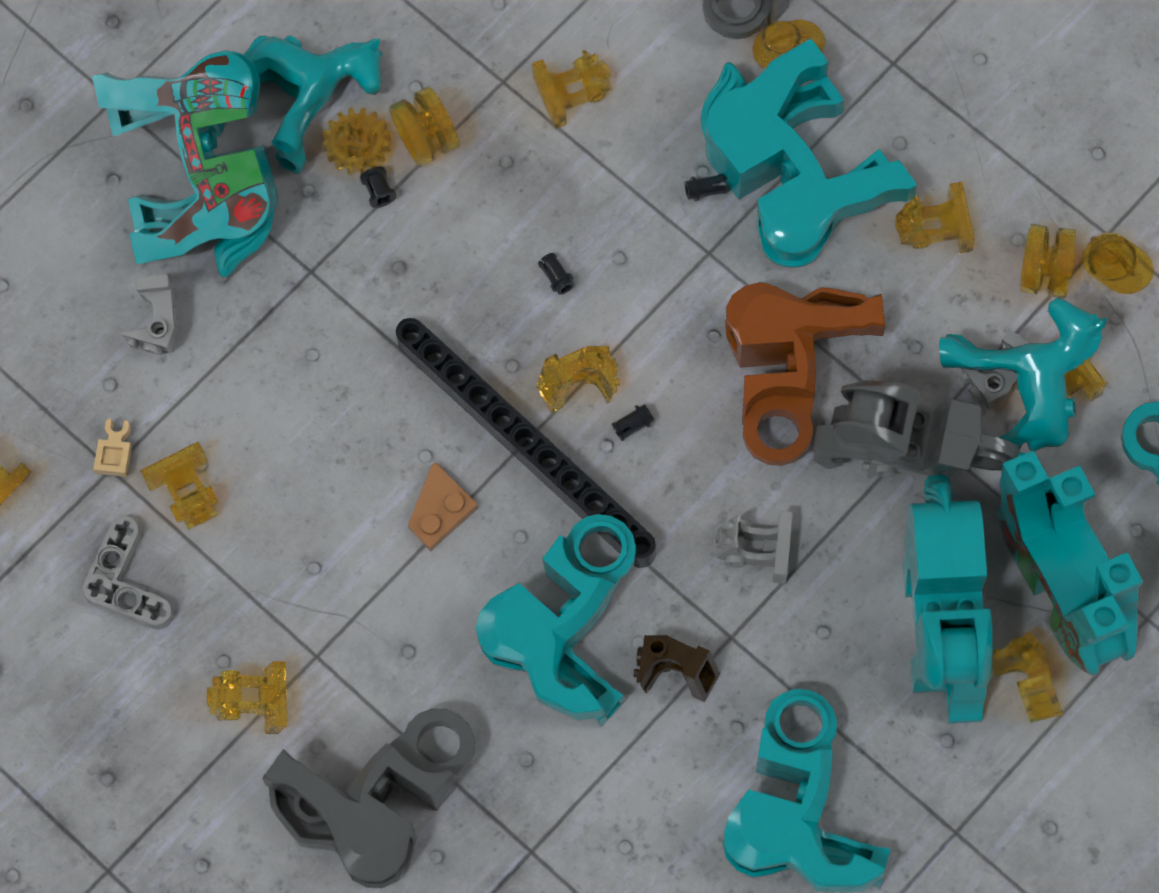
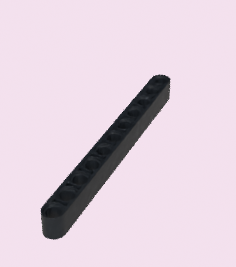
[396,318,656,568]

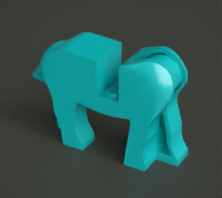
[701,38,917,268]
[903,474,993,723]

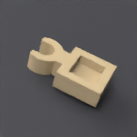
[93,419,132,477]

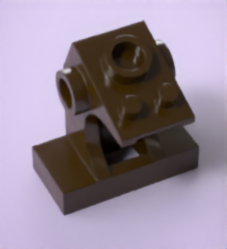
[633,635,720,702]

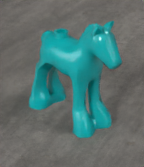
[208,35,382,174]
[939,297,1108,452]

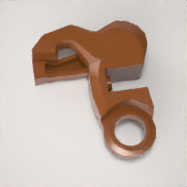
[725,282,885,466]

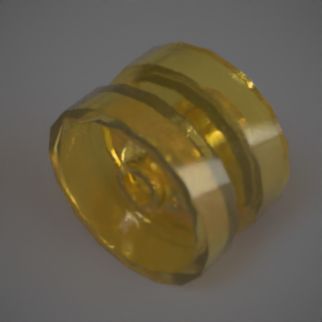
[389,86,460,167]
[1020,223,1076,298]

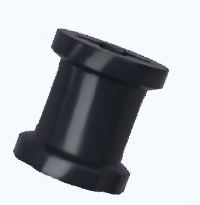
[360,166,397,208]

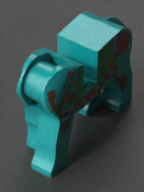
[92,50,278,278]
[998,450,1143,676]

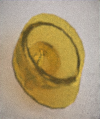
[752,19,826,69]
[1082,232,1154,294]

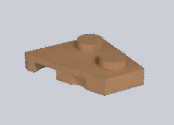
[408,462,478,551]

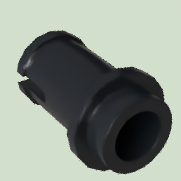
[685,174,726,202]
[538,253,574,295]
[611,404,654,441]

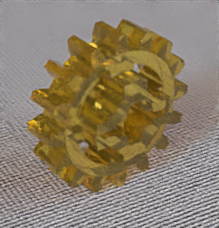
[322,108,391,175]

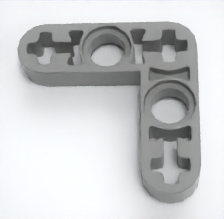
[82,516,174,630]

